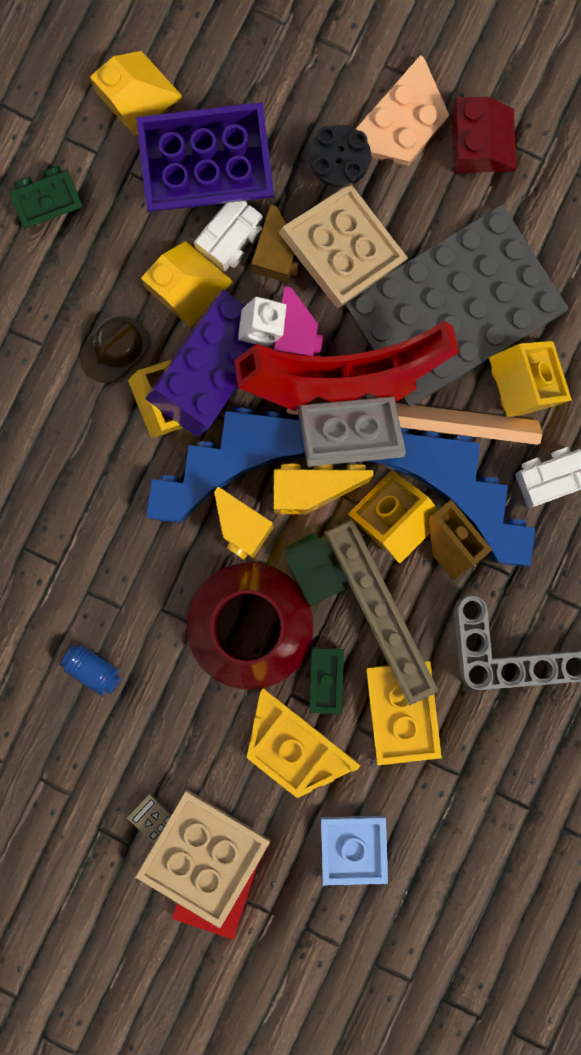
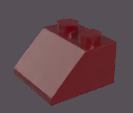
[452,97,517,173]

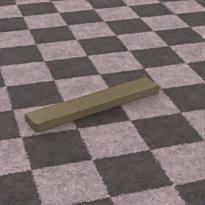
[324,519,439,706]

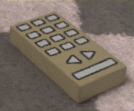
[127,792,172,845]

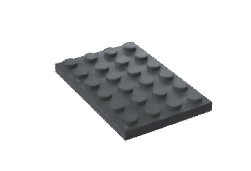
[344,204,569,407]

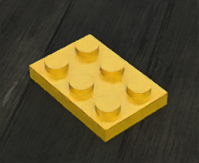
[366,661,442,765]

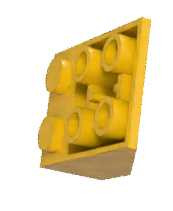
[274,464,373,515]

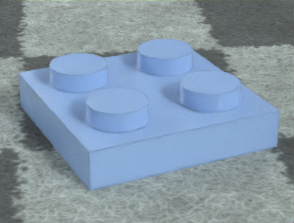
[321,815,388,885]

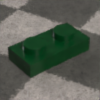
[309,648,344,714]

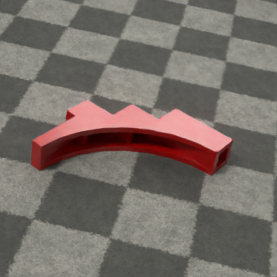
[234,321,459,411]

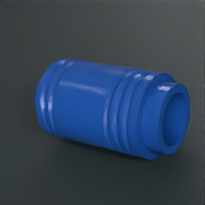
[61,644,121,696]

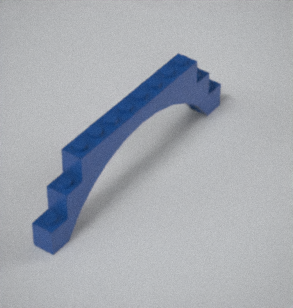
[147,408,535,567]

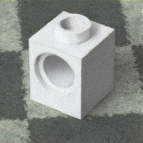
[238,297,286,347]

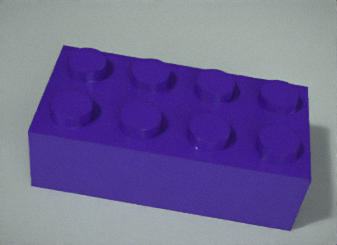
[144,289,256,437]

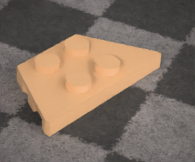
[356,55,449,166]

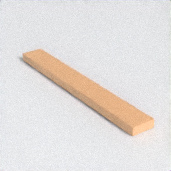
[287,396,543,445]

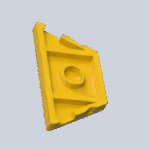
[247,688,361,798]

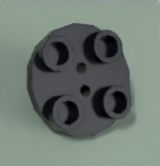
[309,125,371,187]

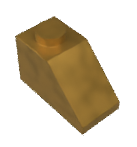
[252,204,301,283]
[429,500,492,580]

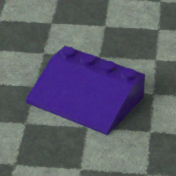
[136,102,274,212]

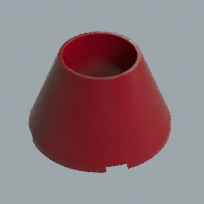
[187,563,313,690]

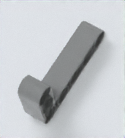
[454,596,581,690]

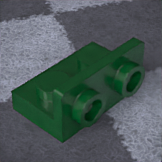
[9,165,83,229]

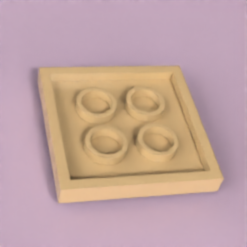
[279,185,408,309]
[135,790,271,928]

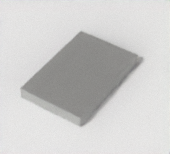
[298,396,406,467]

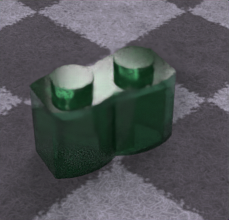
[282,532,347,607]

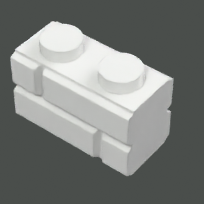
[194,201,263,272]
[515,447,581,509]

